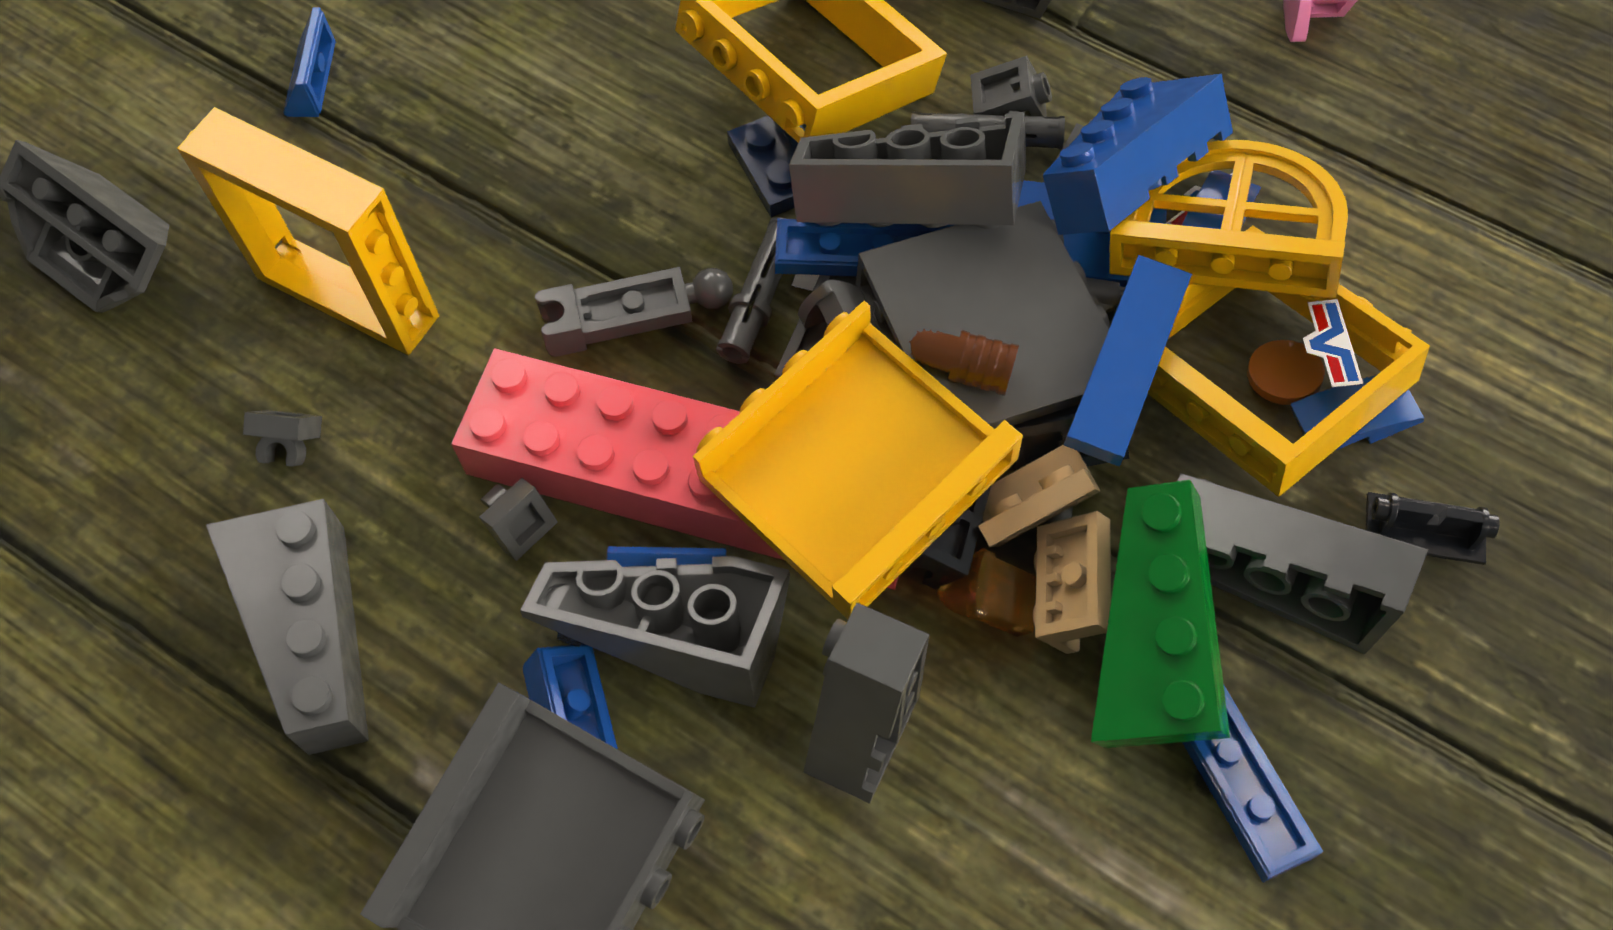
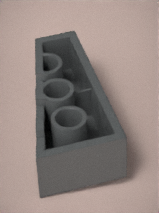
[206,499,369,755]

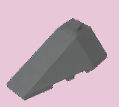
[520,556,790,708]

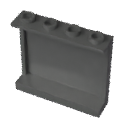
[856,201,1110,429]
[360,682,705,930]

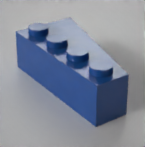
[1043,74,1233,235]

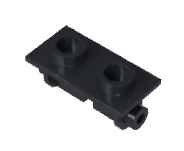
[1366,492,1500,565]

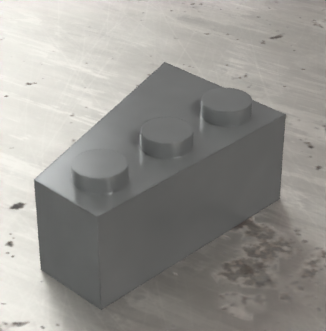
[803,602,929,803]

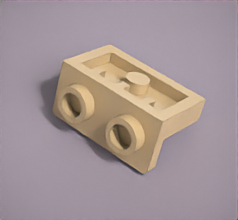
[978,445,1101,547]
[1033,511,1111,654]

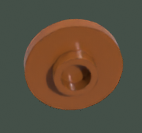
[1247,340,1325,405]

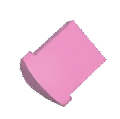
[1283,0,1358,42]

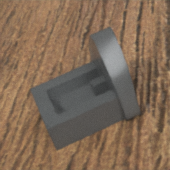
[798,280,881,332]

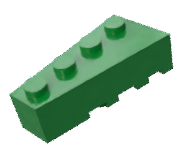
[1091,479,1230,748]

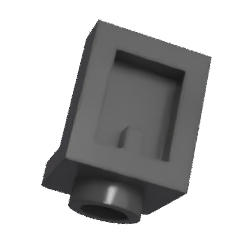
[970,55,1052,117]

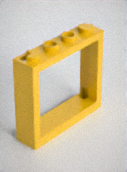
[675,0,947,143]
[177,107,439,356]
[1148,225,1430,497]

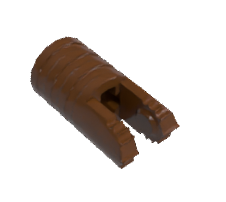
[909,329,1019,396]

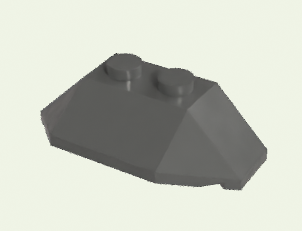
[0,140,169,313]

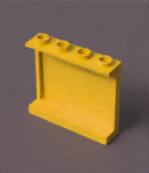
[693,301,1023,619]

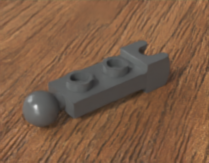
[535,267,733,357]

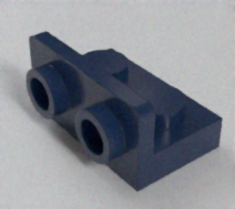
[727,116,806,217]

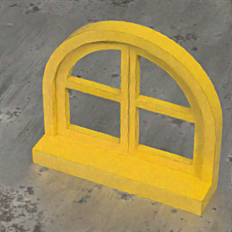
[1110,140,1348,299]

